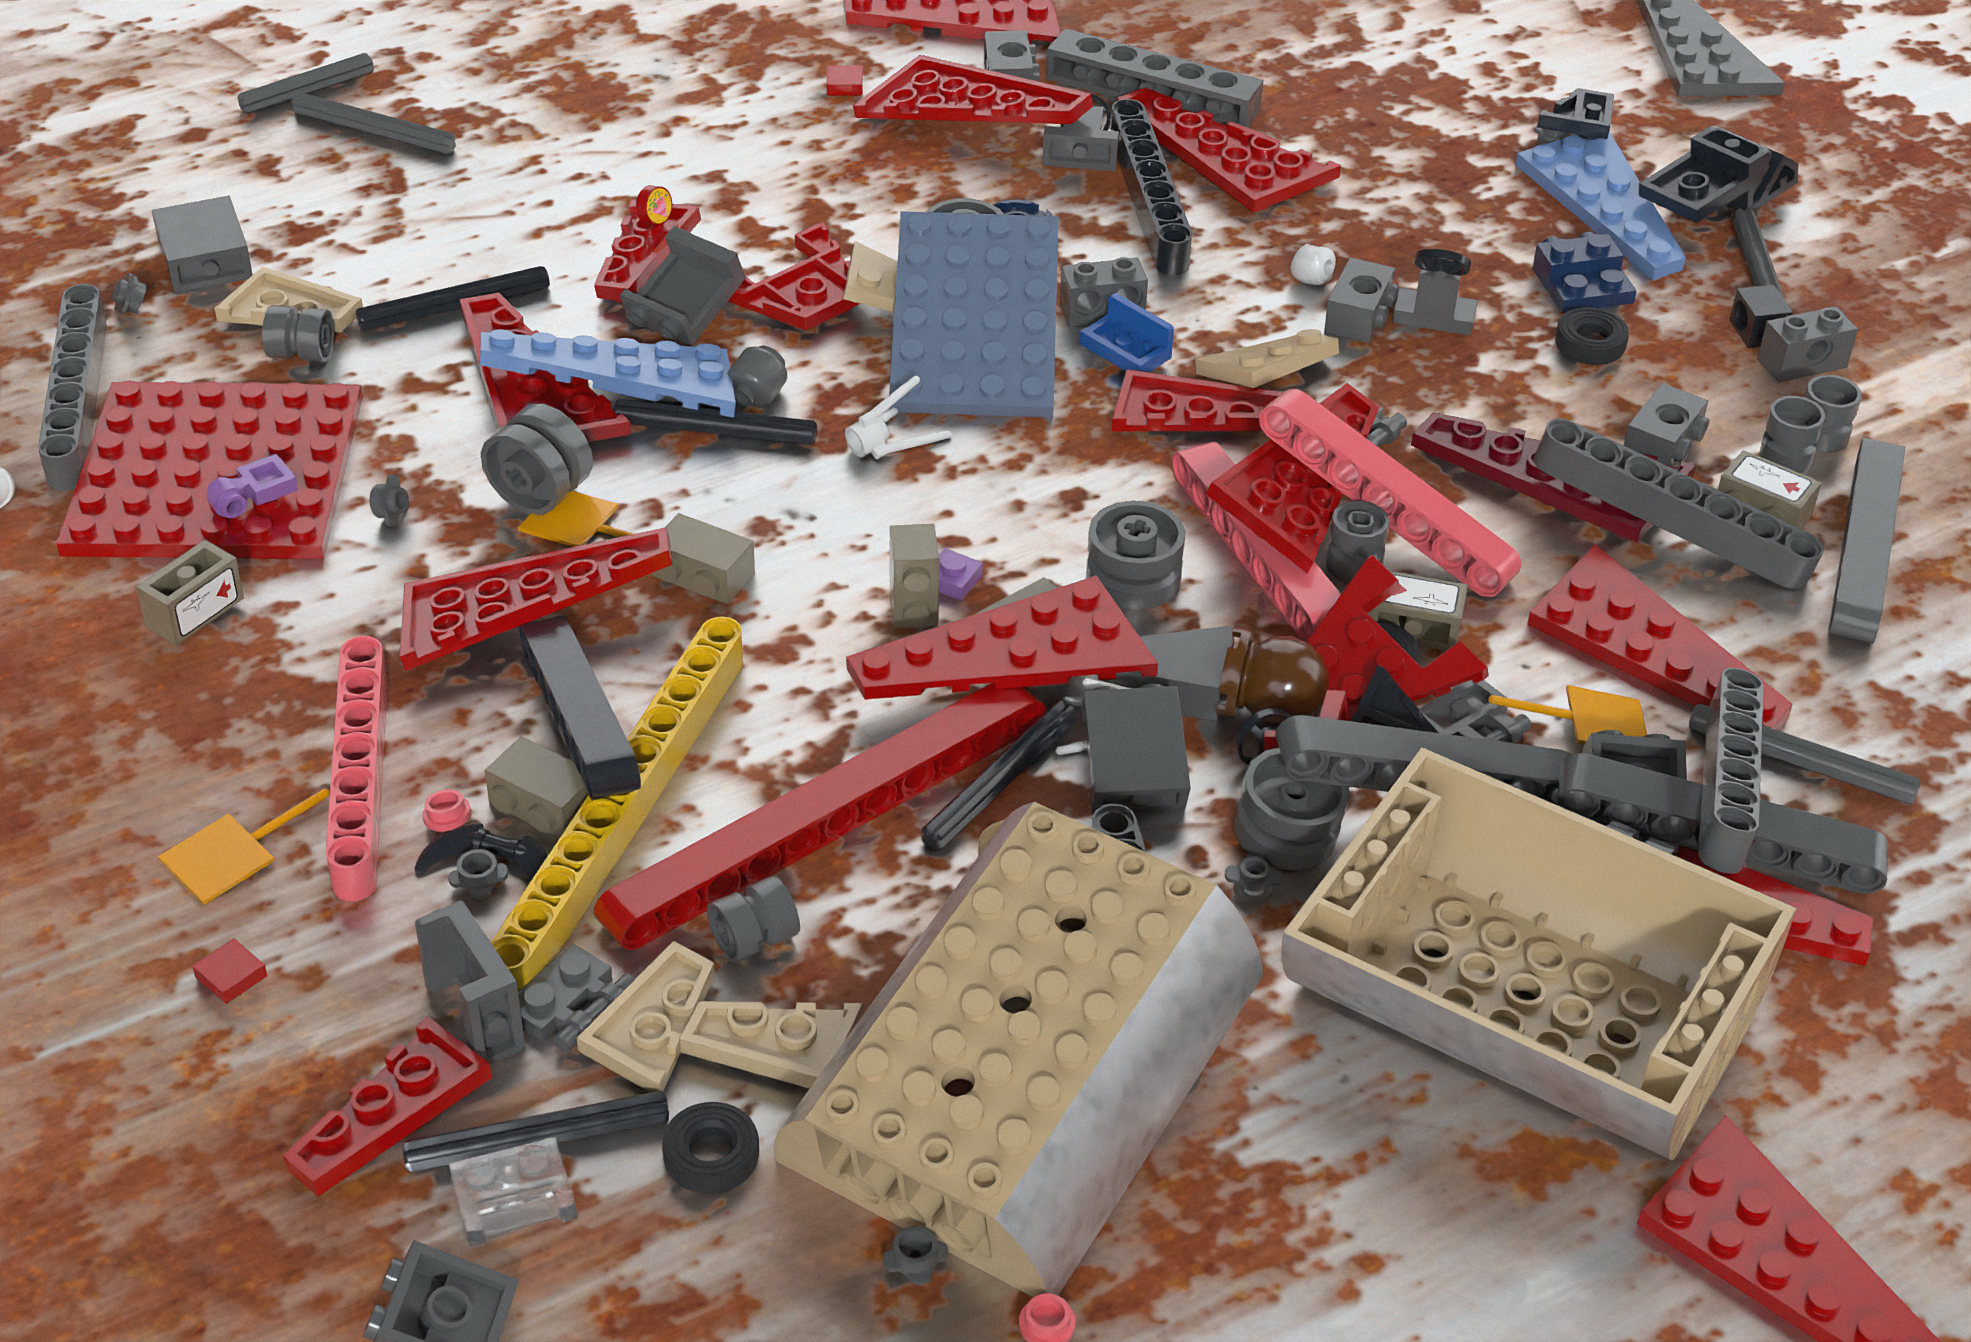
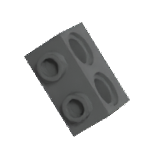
[1060,257,1148,328]

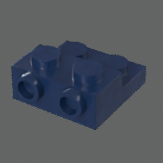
[1532,232,1637,313]

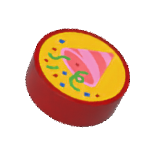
[636,185,673,225]

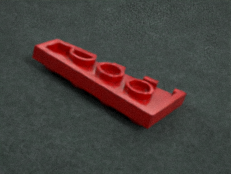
[594,200,701,303]
[1111,369,1283,432]
[1677,845,1873,966]
[283,1016,493,1197]

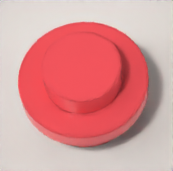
[422,789,472,833]
[1019,1293,1076,1342]

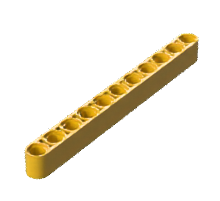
[491,616,743,991]

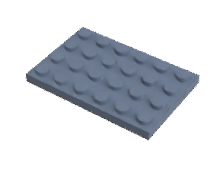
[889,211,1059,418]

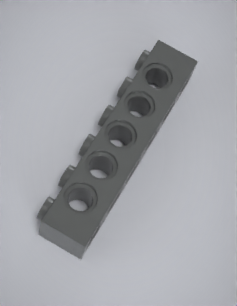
[1046,29,1264,128]

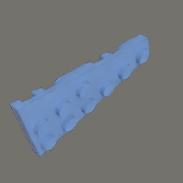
[1515,132,1686,280]
[480,329,736,418]

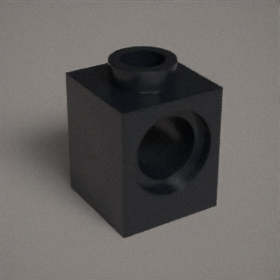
[1729,284,1793,348]

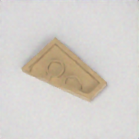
[843,241,897,312]
[215,266,363,333]
[1195,329,1339,388]
[577,941,715,1092]
[679,1001,863,1088]

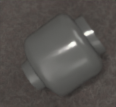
[727,345,788,407]

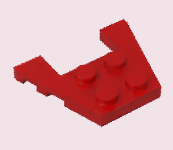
[727,222,860,331]
[1307,555,1489,721]

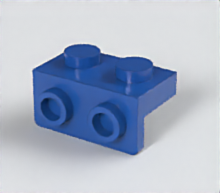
[1080,293,1174,373]

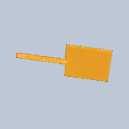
[518,491,635,547]
[1488,685,1648,744]
[158,788,330,905]

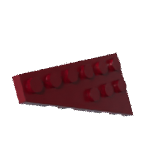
[1411,412,1696,543]

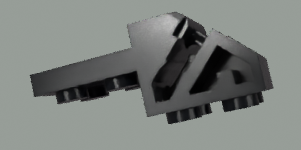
[1639,126,1799,223]

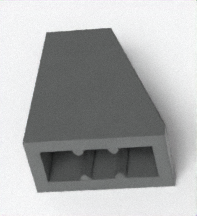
[1103,626,1235,722]

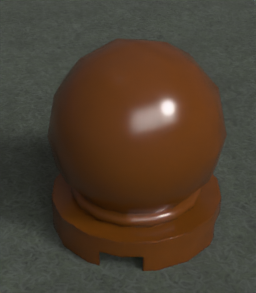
[1216,625,1329,727]

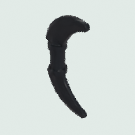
[414,823,547,883]

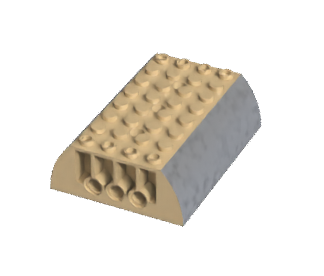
[1282,748,1797,1160]
[774,802,1263,1297]

